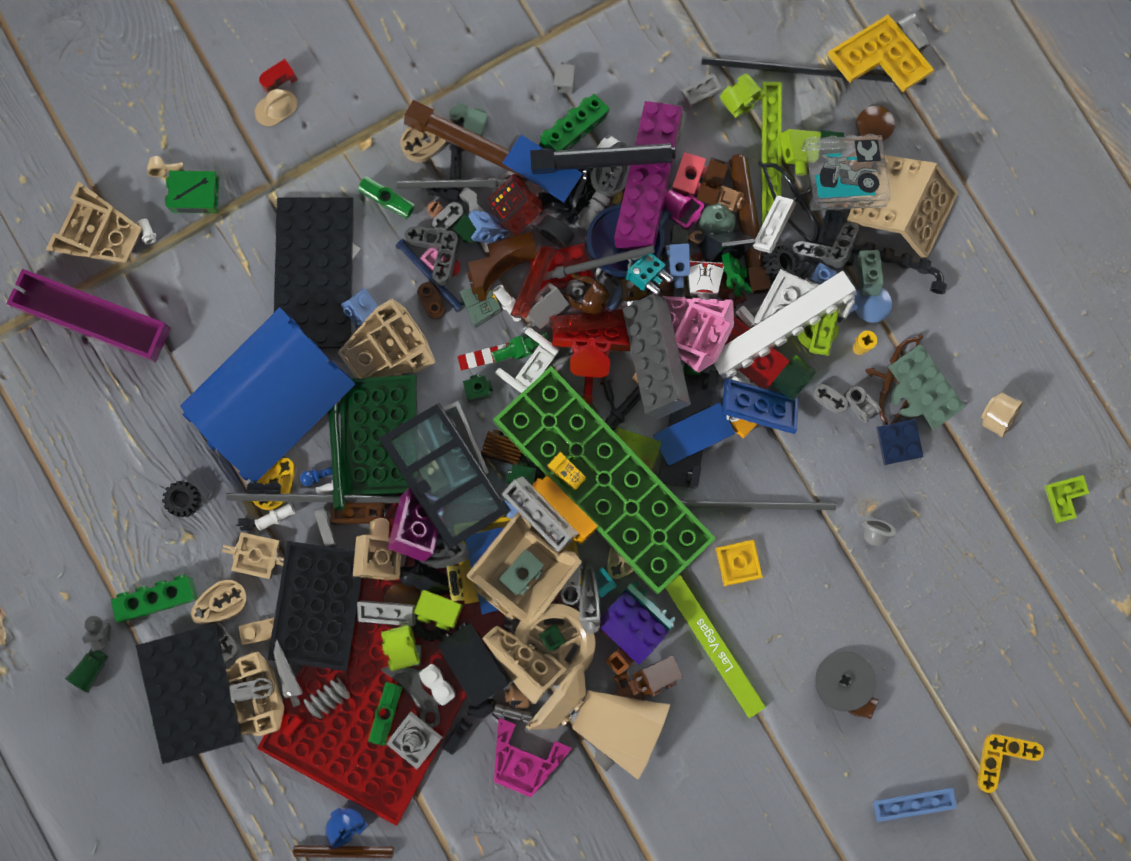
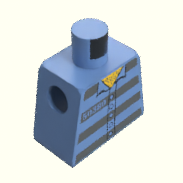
[663,244,690,288]

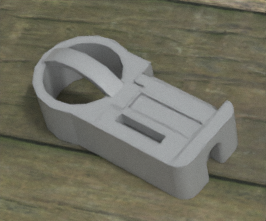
[314,507,337,547]
[561,565,583,606]
[229,678,273,703]

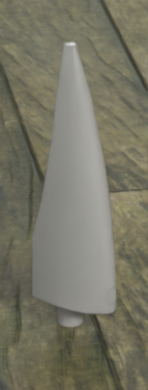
[580,559,600,634]

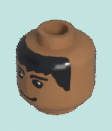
[505,682,533,709]

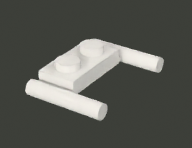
[495,327,560,393]

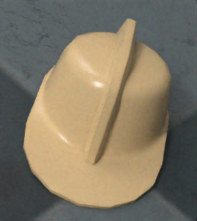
[255,89,297,127]

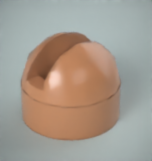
[427,201,443,217]

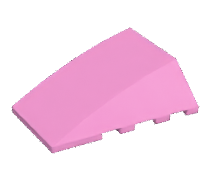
[662,296,734,373]

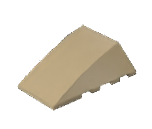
[46,181,142,263]
[572,690,670,780]

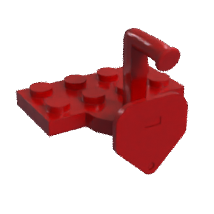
[552,316,631,405]

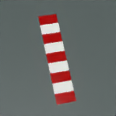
[457,343,533,371]

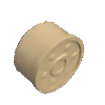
[981,393,1023,438]

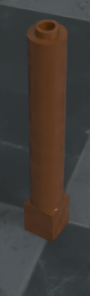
[404,100,527,180]
[729,154,771,295]

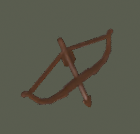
[865,334,923,425]

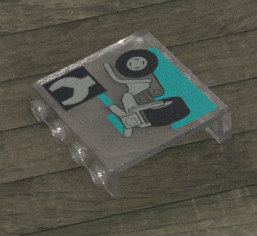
[802,134,891,211]

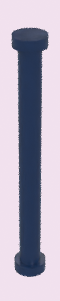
[395,239,465,313]

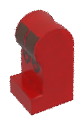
[259,59,298,93]

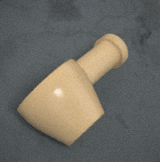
[147,156,184,177]

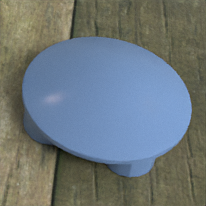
[854,288,892,323]

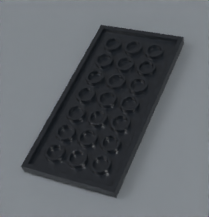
[274,197,354,348]

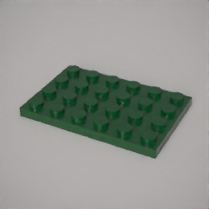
[341,375,418,495]

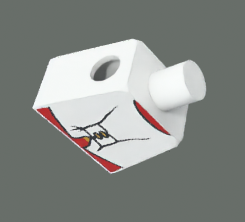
[687,261,724,300]

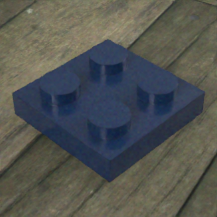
[876,419,924,465]

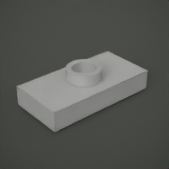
[681,73,723,108]

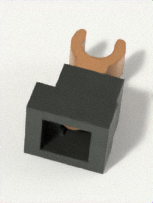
[670,225,703,246]

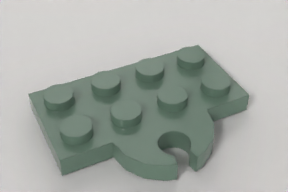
[888,344,965,430]

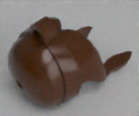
[561,272,610,314]

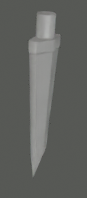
[274,639,302,706]

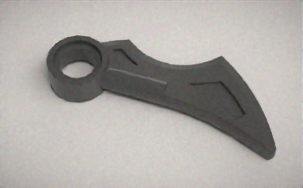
[381,667,441,728]

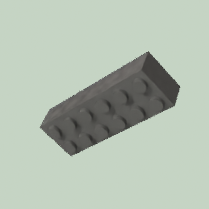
[623,293,691,419]

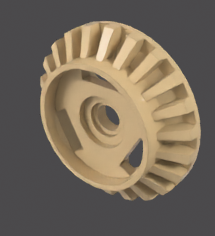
[514,603,595,685]

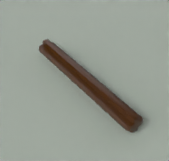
[293,845,394,858]

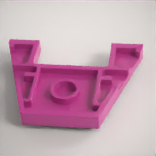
[494,717,572,797]

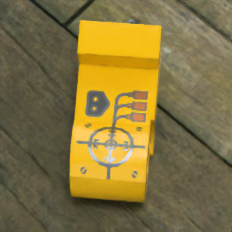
[548,452,587,490]

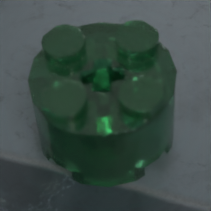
[771,355,817,400]

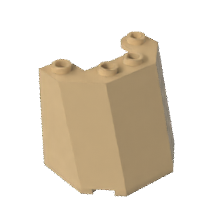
[467,511,582,626]

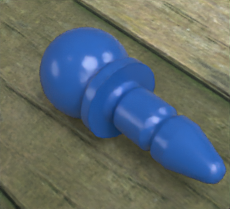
[300,467,332,486]

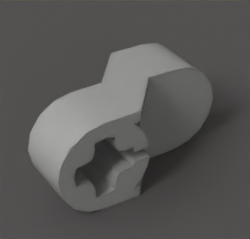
[459,187,486,214]
[585,739,614,772]

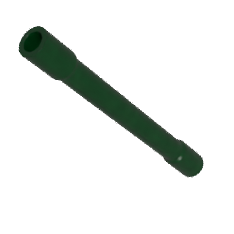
[327,401,345,510]

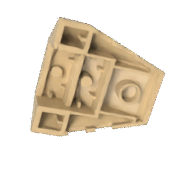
[338,298,435,378]
[227,652,285,736]

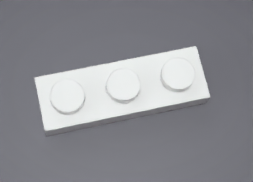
[753,196,796,253]

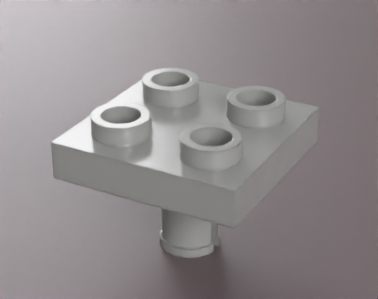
[386,712,442,769]

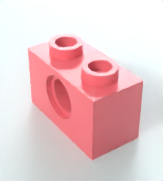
[672,152,708,196]

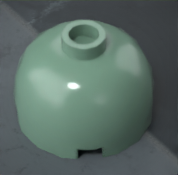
[698,203,736,236]

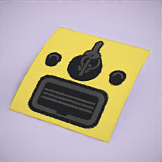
[447,566,464,601]

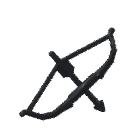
[758,161,819,244]

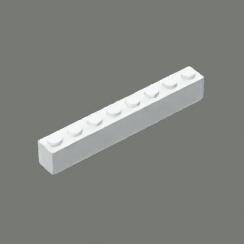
[713,271,857,379]

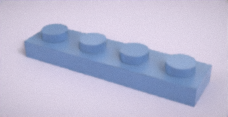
[872,787,957,822]

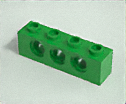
[111,574,198,623]

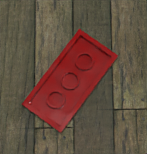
[725,316,790,389]

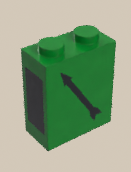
[165,171,219,214]

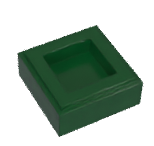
[539,624,566,652]

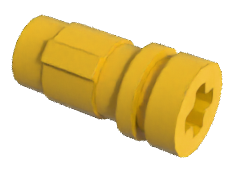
[852,330,878,355]

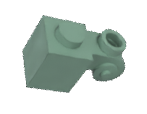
[449,103,488,137]

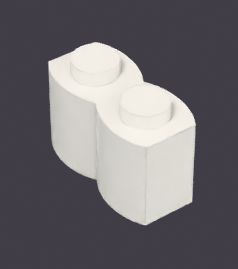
[419,664,457,705]

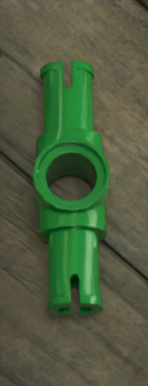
[492,332,549,363]

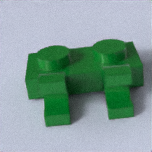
[722,253,752,298]

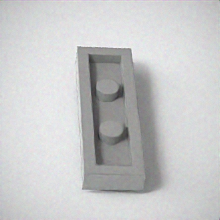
[357,600,416,626]

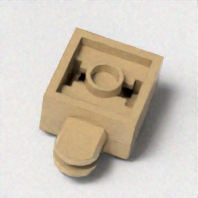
[353,518,401,580]

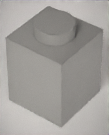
[554,62,575,94]

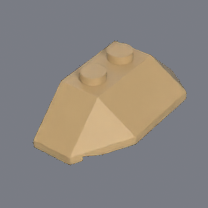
[526,664,586,730]

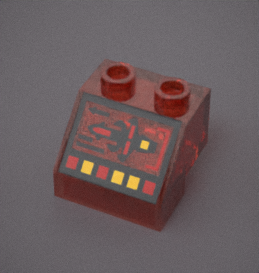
[488,173,543,236]

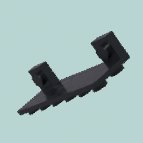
[659,369,718,489]

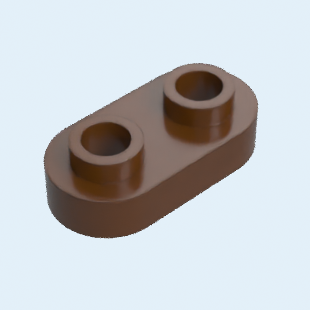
[417,282,445,319]

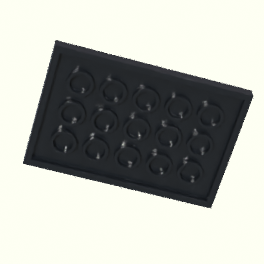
[267,541,363,671]
[135,624,244,764]

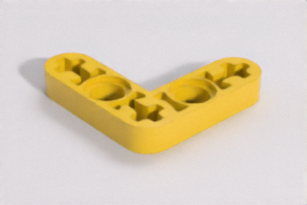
[977,734,1044,793]

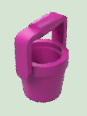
[663,189,705,230]

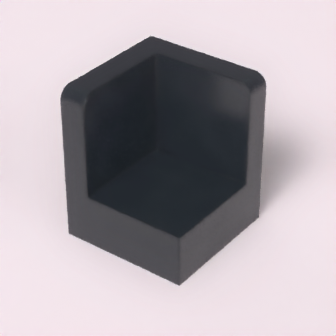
[538,192,569,214]

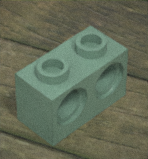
[856,250,884,296]

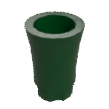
[65,648,109,693]

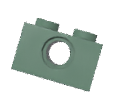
[498,549,544,596]

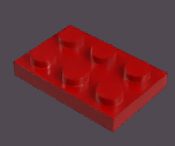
[529,243,593,292]

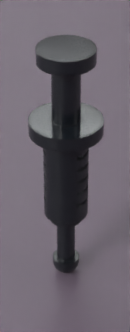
[600,375,616,410]

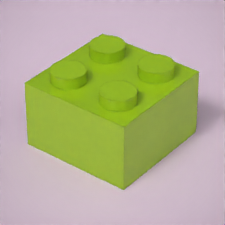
[414,590,463,631]

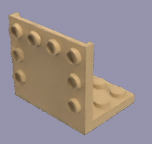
[846,154,959,259]

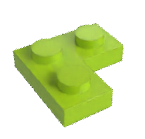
[1044,475,1090,523]

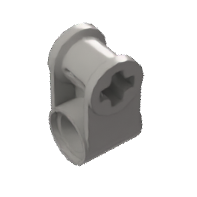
[844,386,881,424]

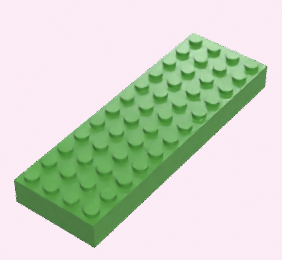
[493,366,716,595]

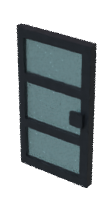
[379,403,510,550]

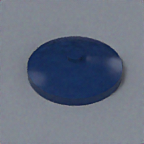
[587,204,664,277]

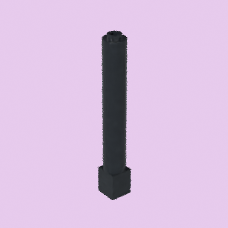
[530,143,676,174]

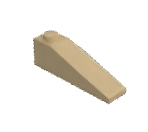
[483,626,567,704]

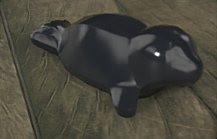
[564,168,595,225]
[399,559,450,596]

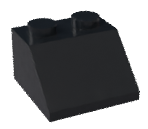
[699,231,755,263]

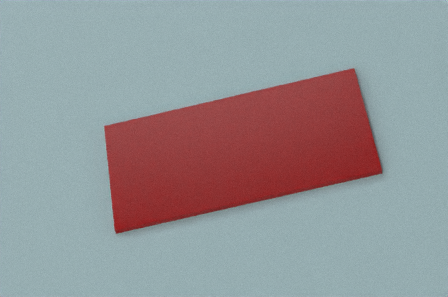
[257,472,506,826]

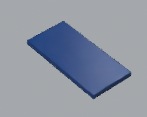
[502,135,583,203]
[653,402,735,467]

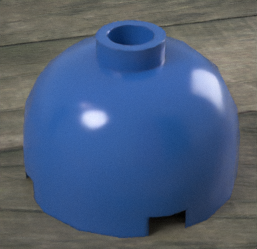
[325,808,367,847]

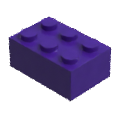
[600,591,669,665]

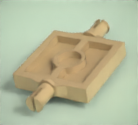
[222,532,284,579]

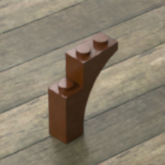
[467,232,539,302]

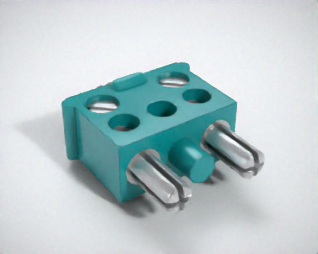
[626,253,673,295]

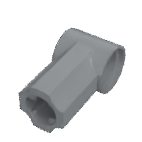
[895,13,930,52]

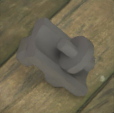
[82,615,111,651]

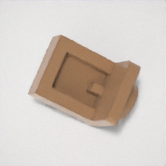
[716,186,745,212]

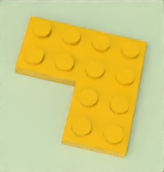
[828,14,934,92]

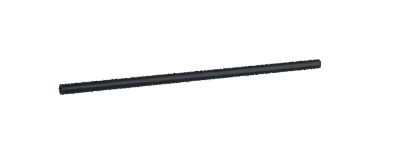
[701,57,927,86]

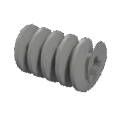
[303,677,350,719]

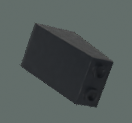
[437,622,510,707]

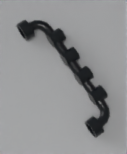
[839,242,947,294]

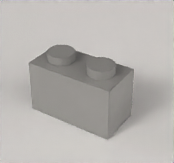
[520,283,569,329]

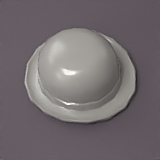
[861,519,896,546]

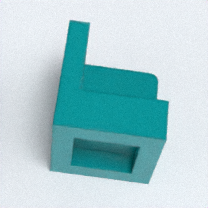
[595,567,617,598]

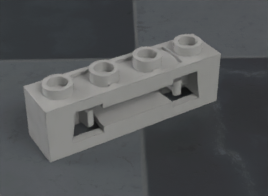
[502,477,579,552]

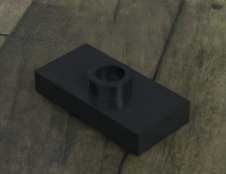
[816,208,845,247]

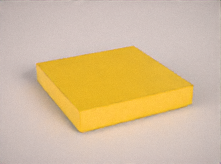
[715,540,763,586]

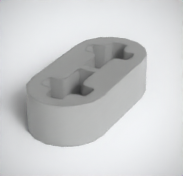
[432,202,464,231]
[813,384,848,414]

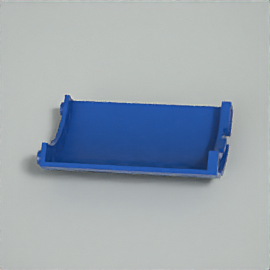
[180,307,355,483]

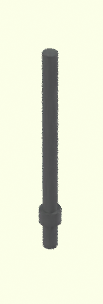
[396,177,511,189]
[542,245,655,280]

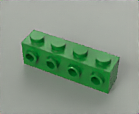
[539,94,610,151]

